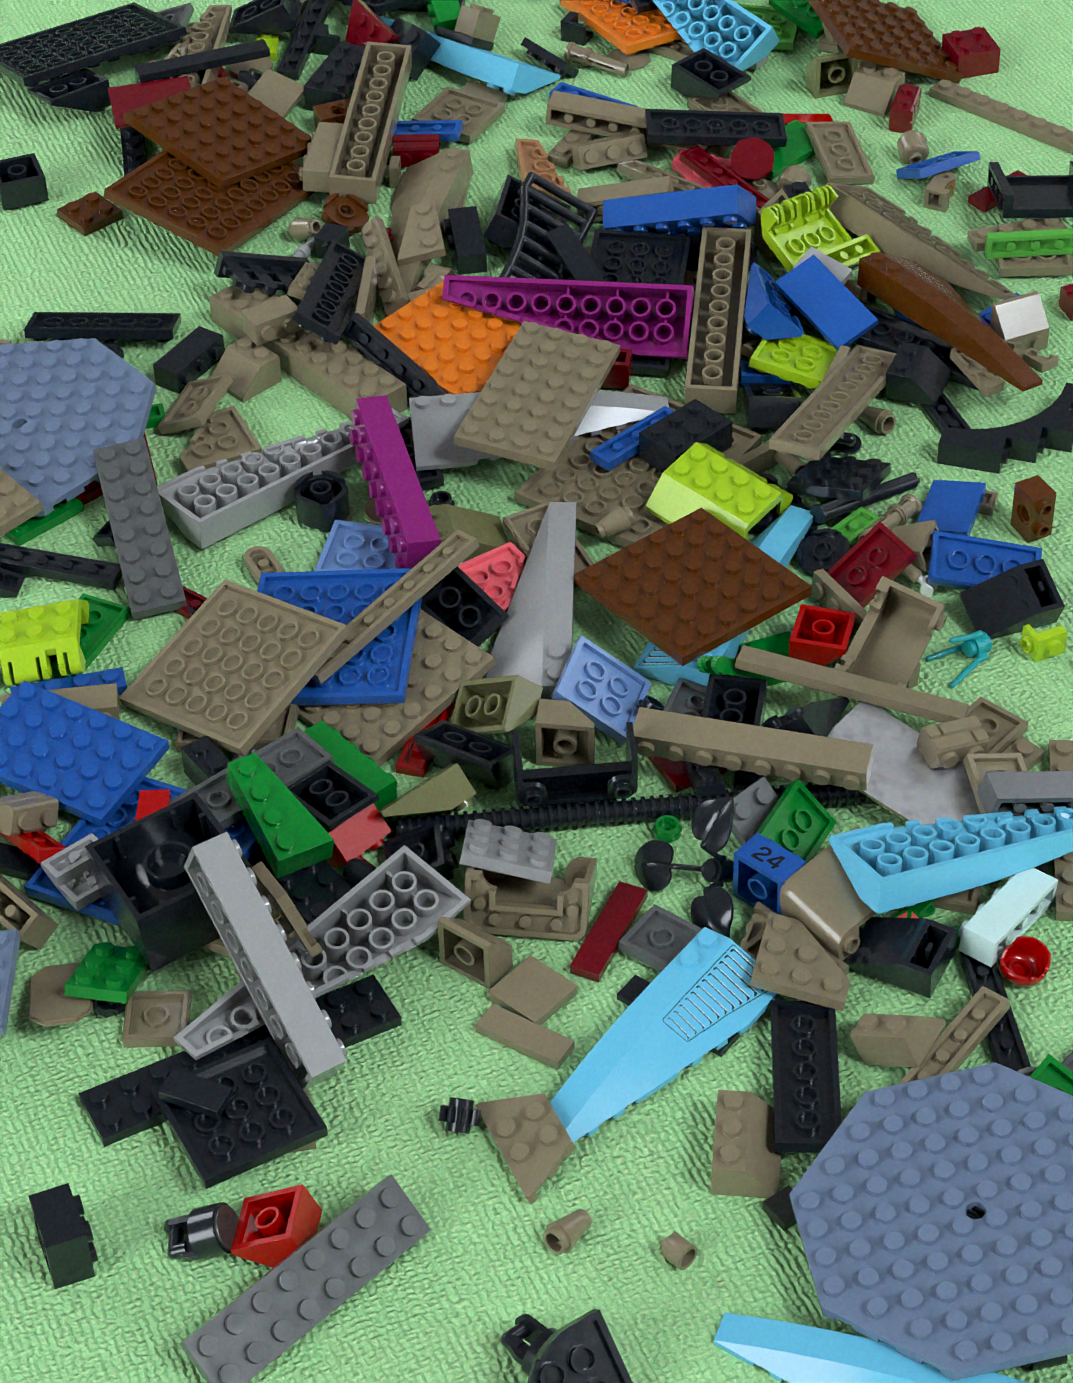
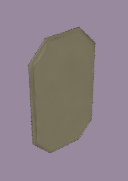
[28,962,93,1027]

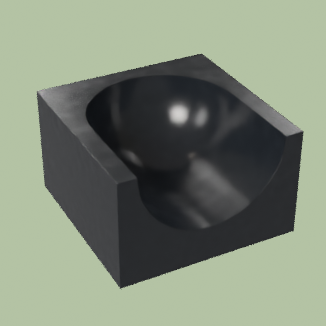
[85,792,252,972]

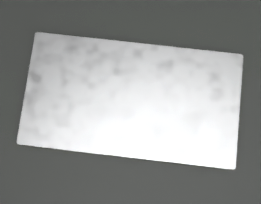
[828,701,980,825]

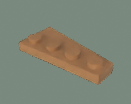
[514,138,571,199]

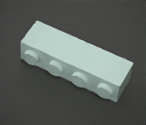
[958,868,1058,967]

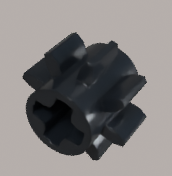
[438,1097,481,1134]

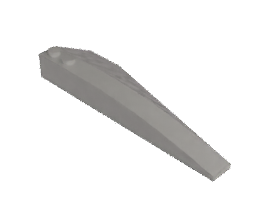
[486,502,577,700]

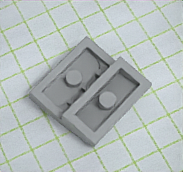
[40,833,101,911]

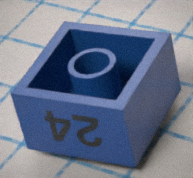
[733,833,806,915]

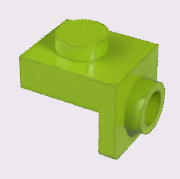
[1020,624,1068,663]

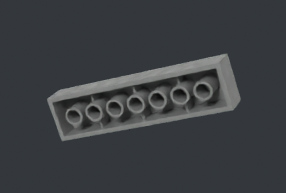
[184,832,347,1090]

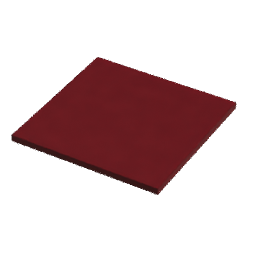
[108,76,191,129]

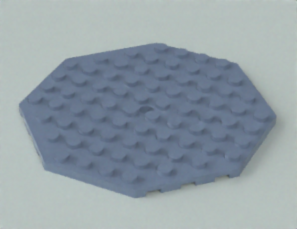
[0,338,156,517]
[790,1062,1073,1381]

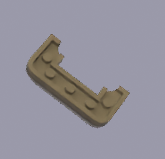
[834,576,947,688]
[780,827,909,961]
[464,857,597,941]

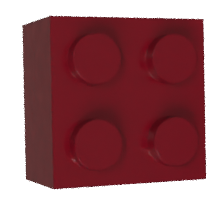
[941,27,1001,79]

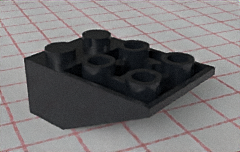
[959,559,1065,639]
[843,917,957,998]

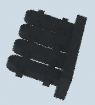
[214,251,310,295]

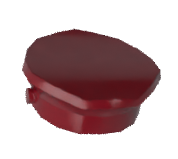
[730,137,775,181]

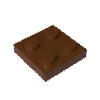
[57,191,123,236]

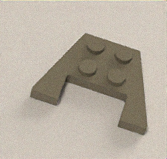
[950,339,1059,397]

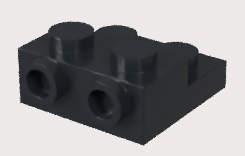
[384,820,459,880]

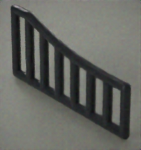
[499,172,598,280]

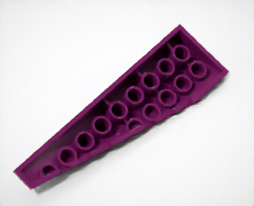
[442,275,695,359]

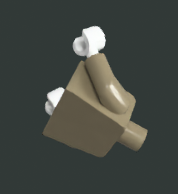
[891,520,939,597]

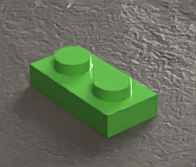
[831,507,881,548]

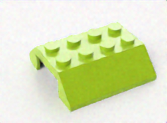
[761,185,881,272]
[645,442,793,539]
[0,599,90,686]

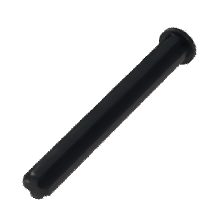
[810,472,920,526]

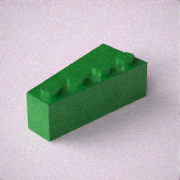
[226,753,334,879]

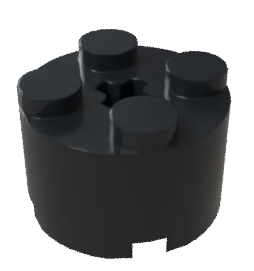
[294,470,350,533]

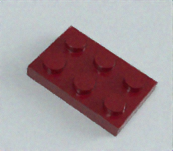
[827,522,917,608]

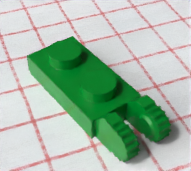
[697,656,768,680]

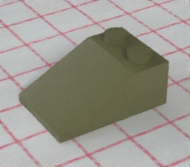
[428,504,508,562]
[378,763,477,817]

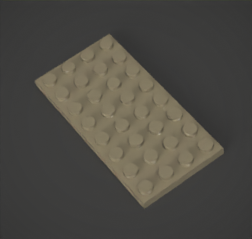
[454,321,620,471]

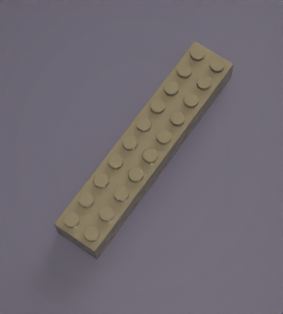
[329,42,412,204]
[684,227,751,414]
[209,285,408,418]

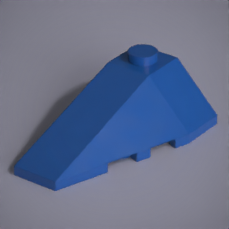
[744,262,804,340]

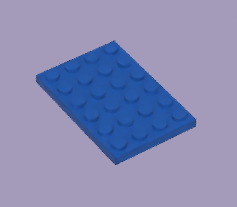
[0,681,170,827]

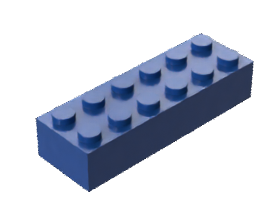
[603,184,756,235]

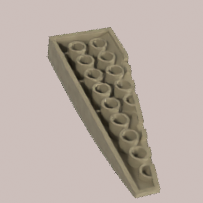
[154,5,232,88]
[382,148,474,311]
[826,182,1017,300]

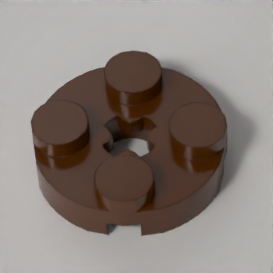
[321,193,370,237]

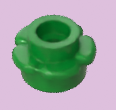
[652,815,682,843]

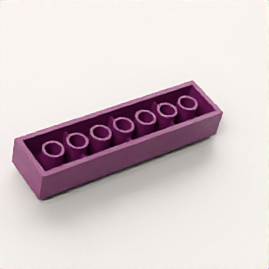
[349,395,441,569]

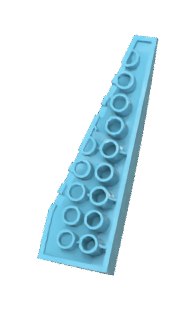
[652,0,780,71]
[829,806,1073,914]

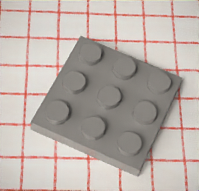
[459,819,557,884]

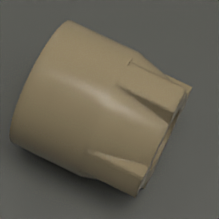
[660,1231,698,1270]

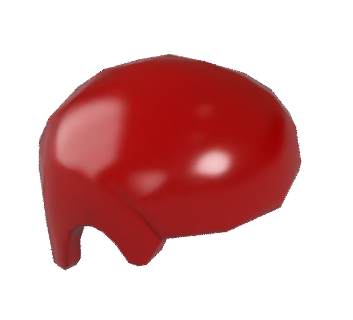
[999,936,1051,987]

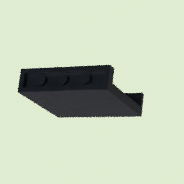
[987,161,1073,218]

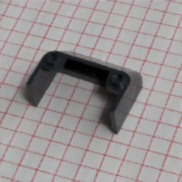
[512,722,638,807]

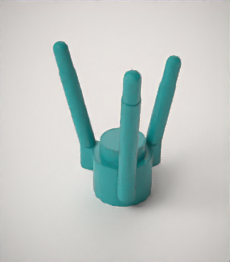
[925,630,992,688]

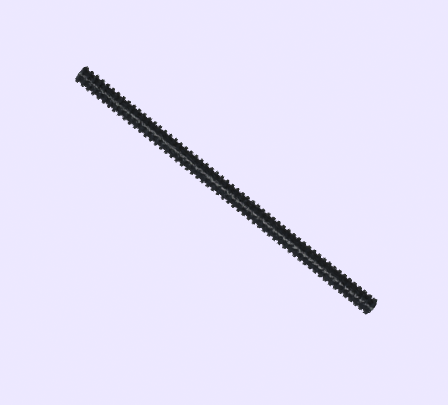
[396,782,877,838]

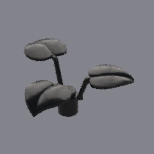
[634,797,734,938]

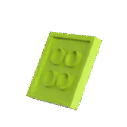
[749,334,838,389]

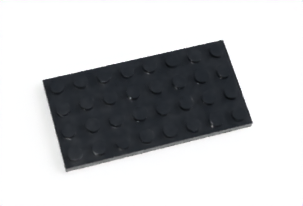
[590,229,692,376]

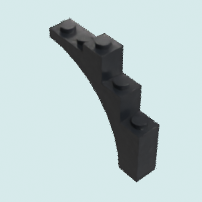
[937,383,1073,474]

